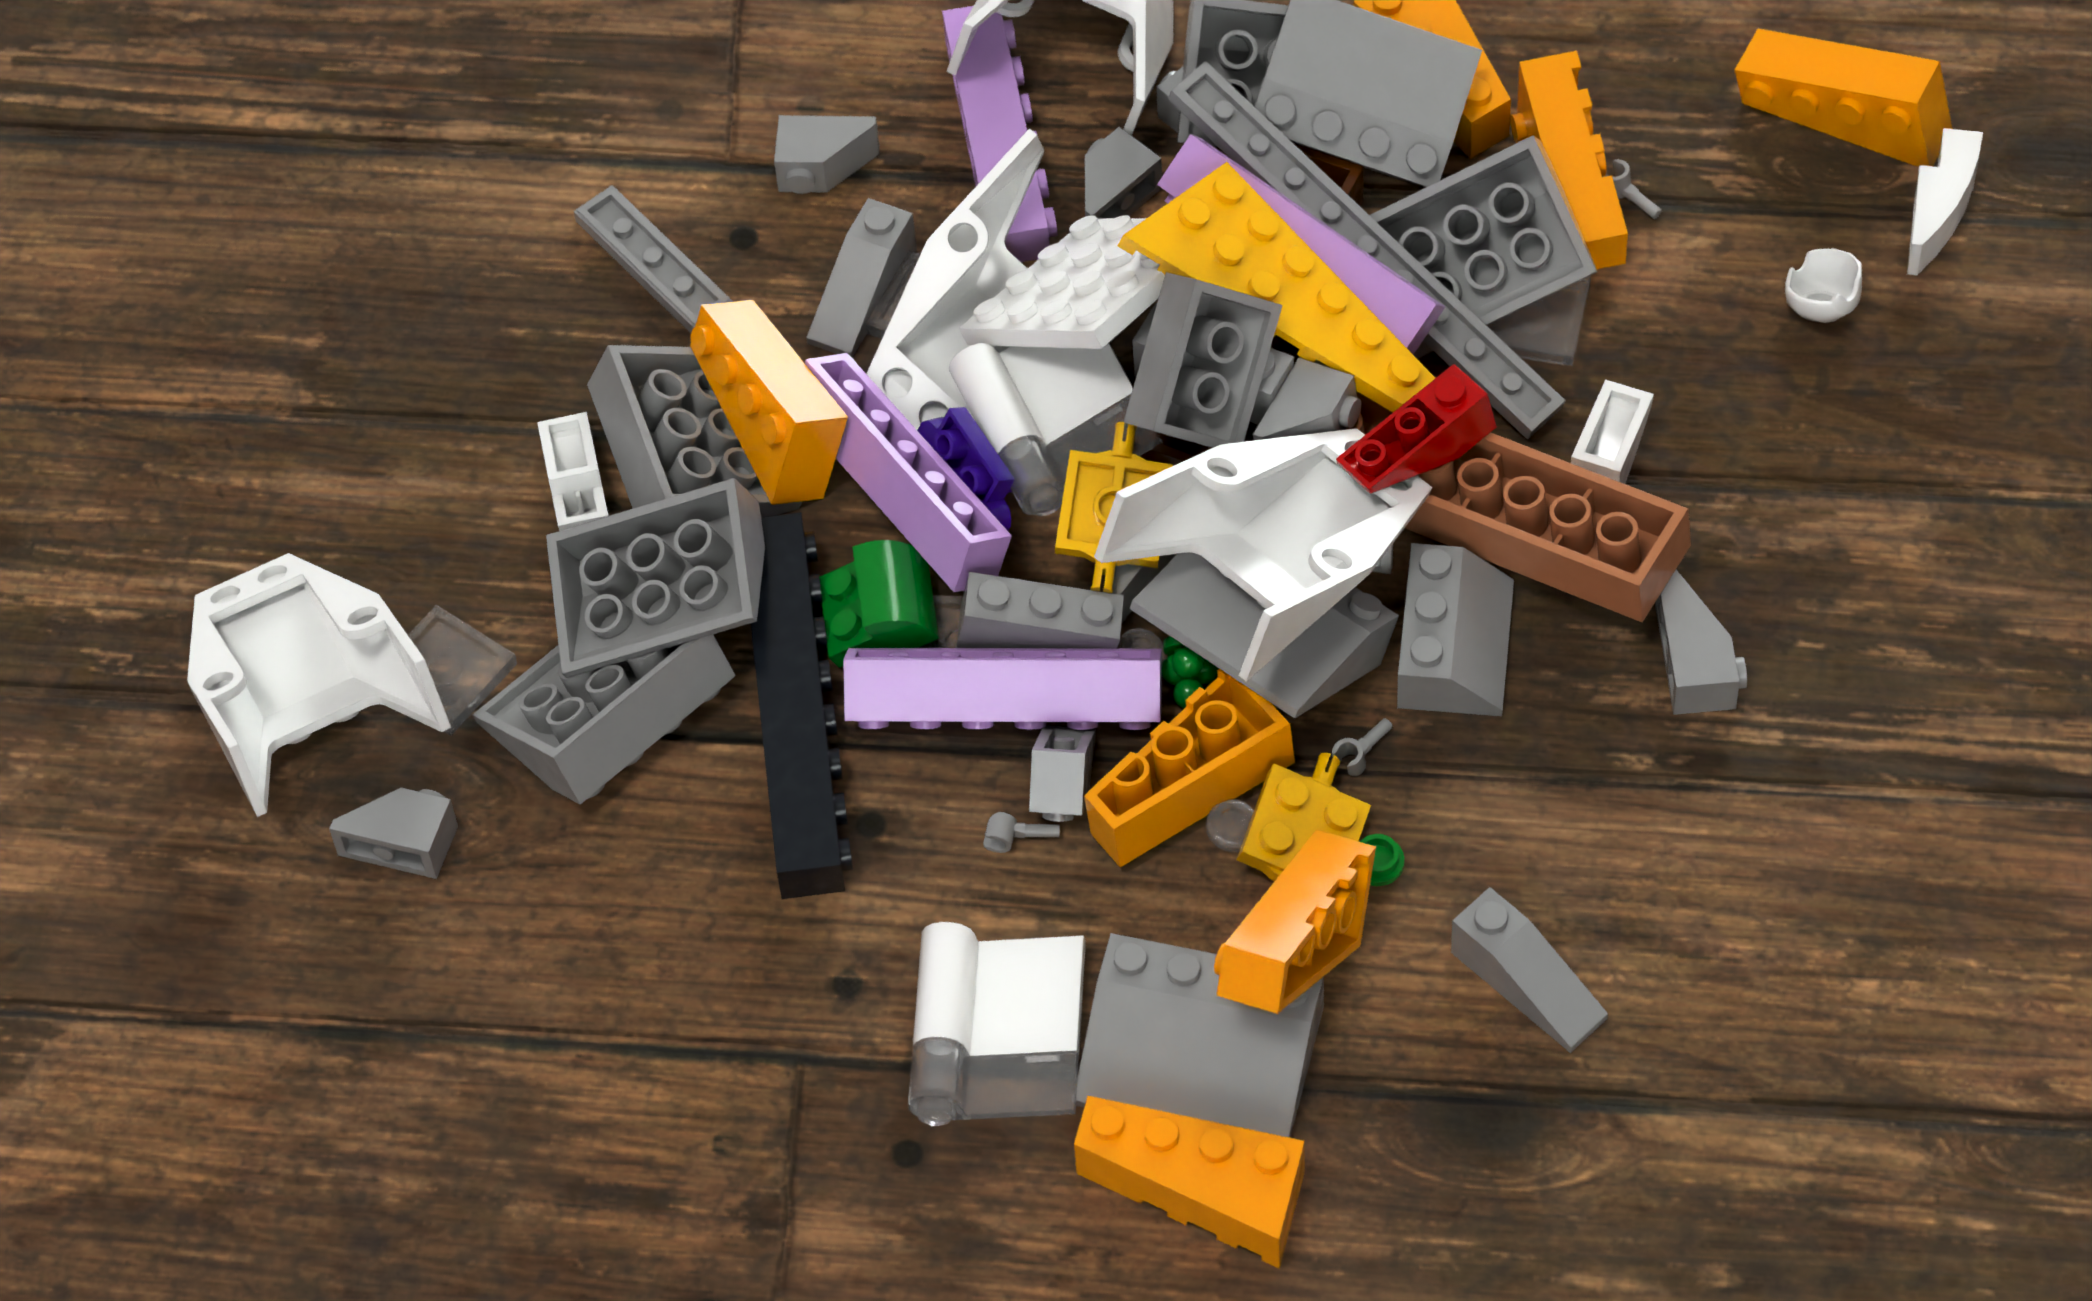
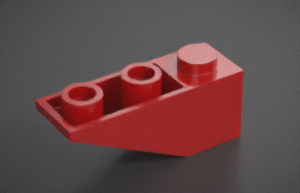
[1336,364,1497,494]

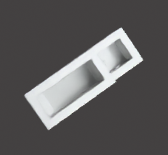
[1907,128,1983,275]
[1571,380,1654,484]
[537,412,609,531]

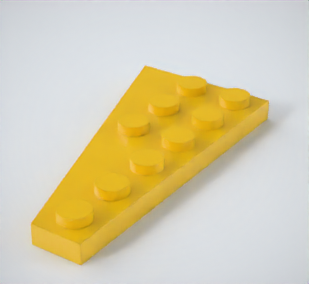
[1117,162,1435,413]

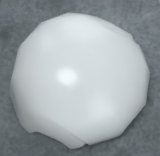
[1785,248,1862,323]

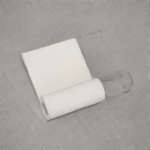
[949,343,1163,516]
[908,922,1086,1126]

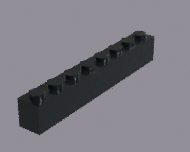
[751,512,853,899]

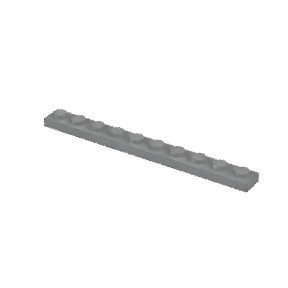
[1168,61,1566,440]

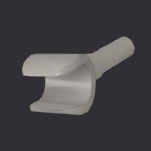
[1604,159,1662,219]
[1332,718,1393,776]
[983,812,1060,853]

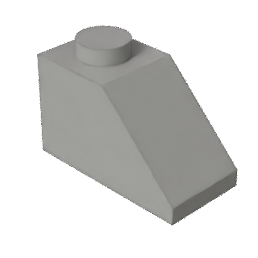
[774,115,880,194]
[1085,127,1162,218]
[1253,358,1361,440]
[1029,725,1096,822]
[329,788,458,879]

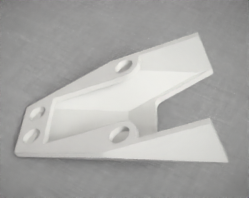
[947,0,1173,136]
[866,128,1141,430]
[1094,428,1432,681]
[187,553,451,817]

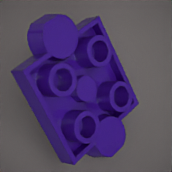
[917,407,1028,531]

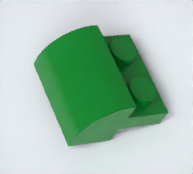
[820,540,939,668]

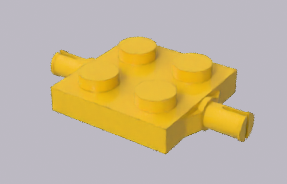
[1055,422,1173,593]
[1236,753,1371,882]

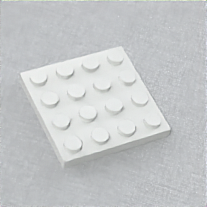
[959,215,1165,349]

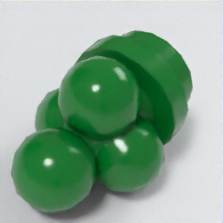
[1162,635,1219,708]

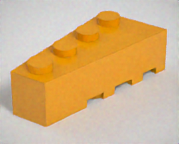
[1353,0,1511,159]
[1735,28,1953,167]
[1510,50,1628,269]
[690,300,848,505]
[1084,669,1295,868]
[1214,830,1376,1014]
[1074,1096,1305,1269]

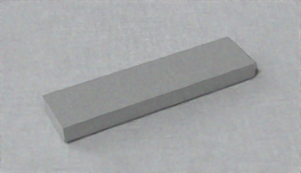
[574,185,733,333]

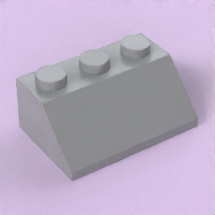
[1124,272,1283,448]
[1397,543,1514,716]

